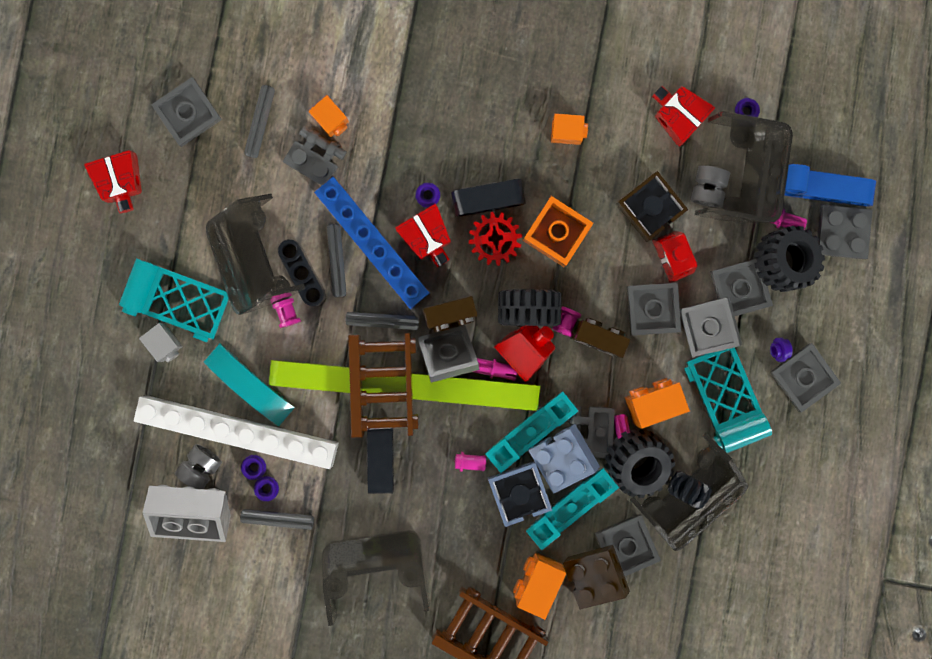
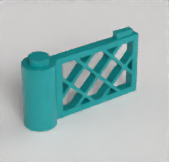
[119,258,231,342]
[684,347,772,454]

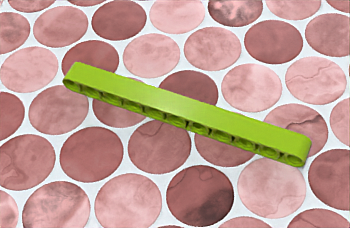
[269,360,540,411]

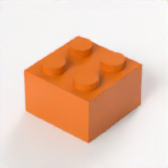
[523,196,593,267]
[624,378,690,428]
[513,552,566,620]

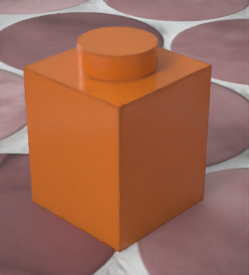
[308,95,349,138]
[551,114,588,145]

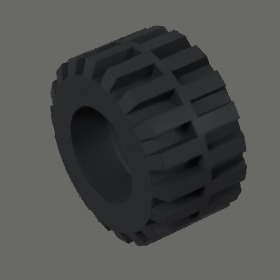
[754,226,825,292]
[498,289,561,326]
[605,428,675,498]

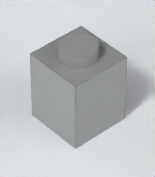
[139,323,183,363]

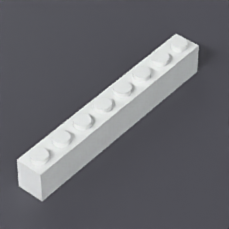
[134,396,339,469]

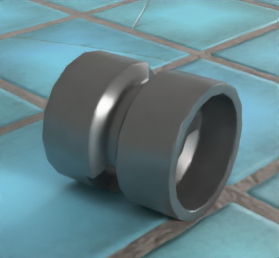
[690,166,730,208]
[175,444,222,489]

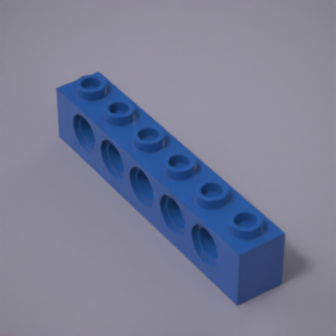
[314,176,430,310]

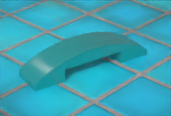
[204,343,295,426]
[485,391,578,473]
[526,468,619,550]

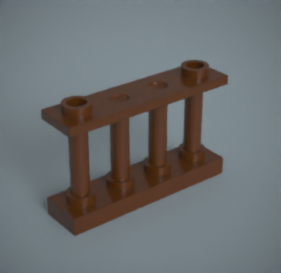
[348,333,418,438]
[431,587,549,659]

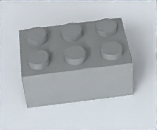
[142,485,231,542]

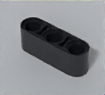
[451,179,526,217]
[278,239,326,307]
[367,428,394,494]

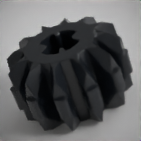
[667,471,712,509]

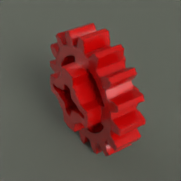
[468,212,522,266]

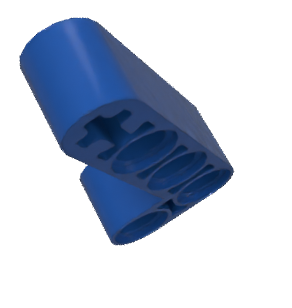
[777,164,876,207]

